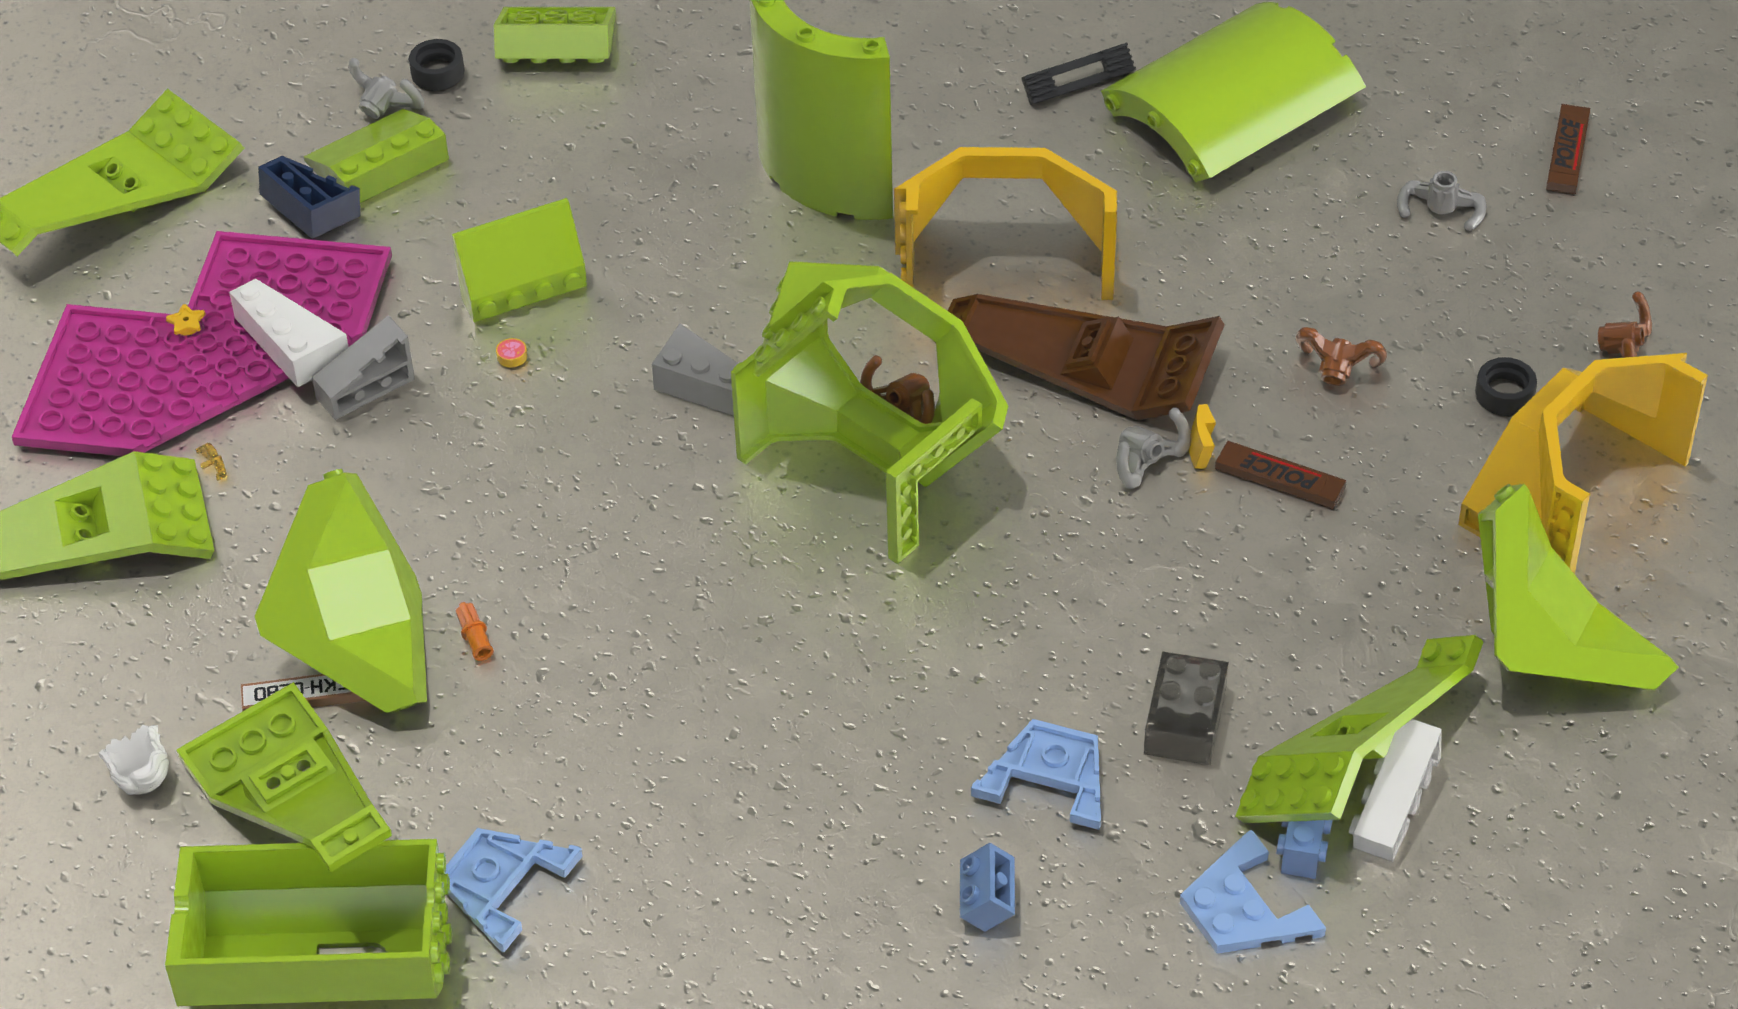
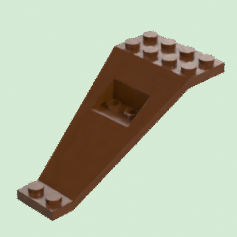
[934,294,1225,420]

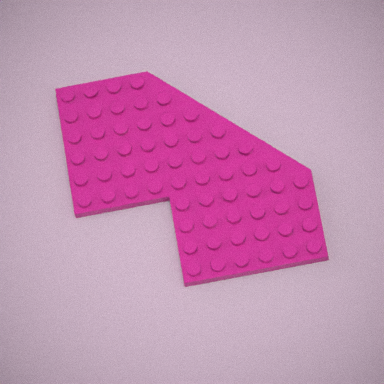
[12,231,392,456]

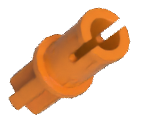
[456,602,494,661]

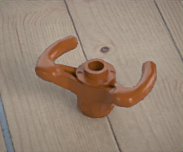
[1598,291,1652,358]
[1295,327,1387,386]
[860,355,935,424]

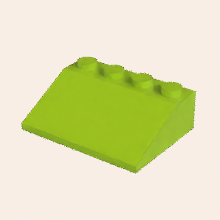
[493,7,616,63]
[303,109,449,203]
[452,198,587,322]

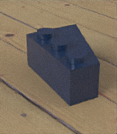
[258,156,361,239]

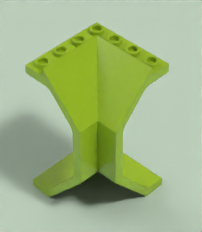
[753,261,1008,487]
[731,320,982,564]

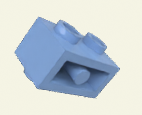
[1276,820,1332,879]
[960,843,1015,932]

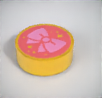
[496,338,527,368]

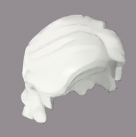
[99,725,170,795]

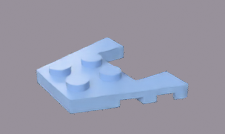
[971,719,1101,830]
[445,828,583,952]
[1180,830,1326,954]

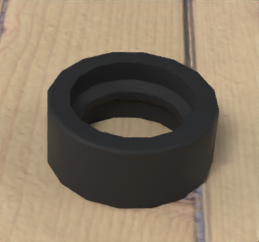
[408,39,465,91]
[1475,357,1537,416]

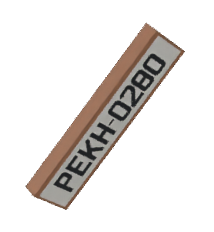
[241,674,366,711]

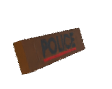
[1546,104,1591,194]
[1215,441,1346,509]

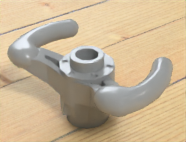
[348,58,424,119]
[1397,171,1487,231]
[1116,408,1190,489]

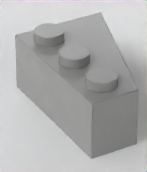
[312,315,415,420]
[652,324,738,416]

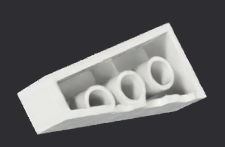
[229,279,348,387]
[1349,719,1442,862]

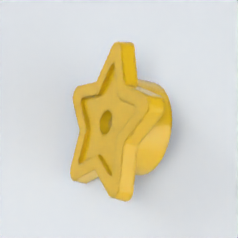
[166,304,206,336]

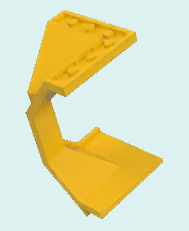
[894,147,1117,300]
[1458,353,1708,574]

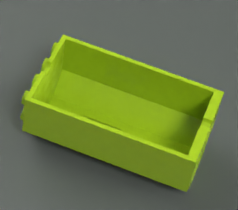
[165,839,452,1006]

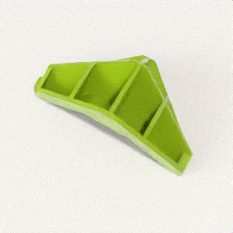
[254,469,427,713]
[1478,484,1679,690]

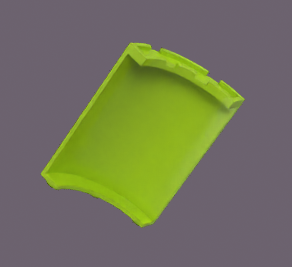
[749,0,893,220]
[1101,2,1366,182]

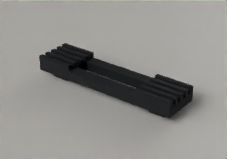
[1021,42,1136,105]

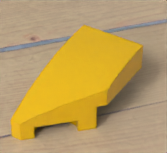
[1189,404,1216,469]

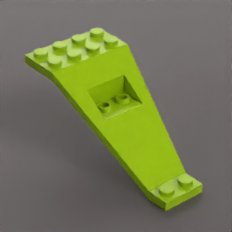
[0,451,214,580]
[1235,635,1484,823]
[176,682,392,873]

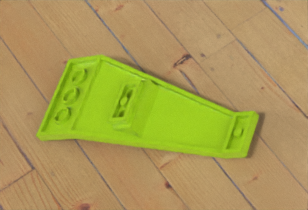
[0,88,245,257]

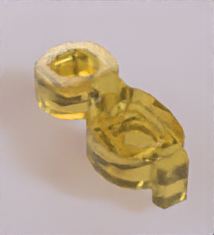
[195,443,227,481]

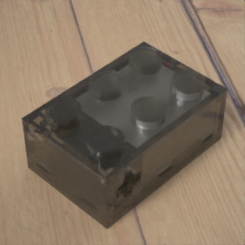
[1144,651,1229,765]

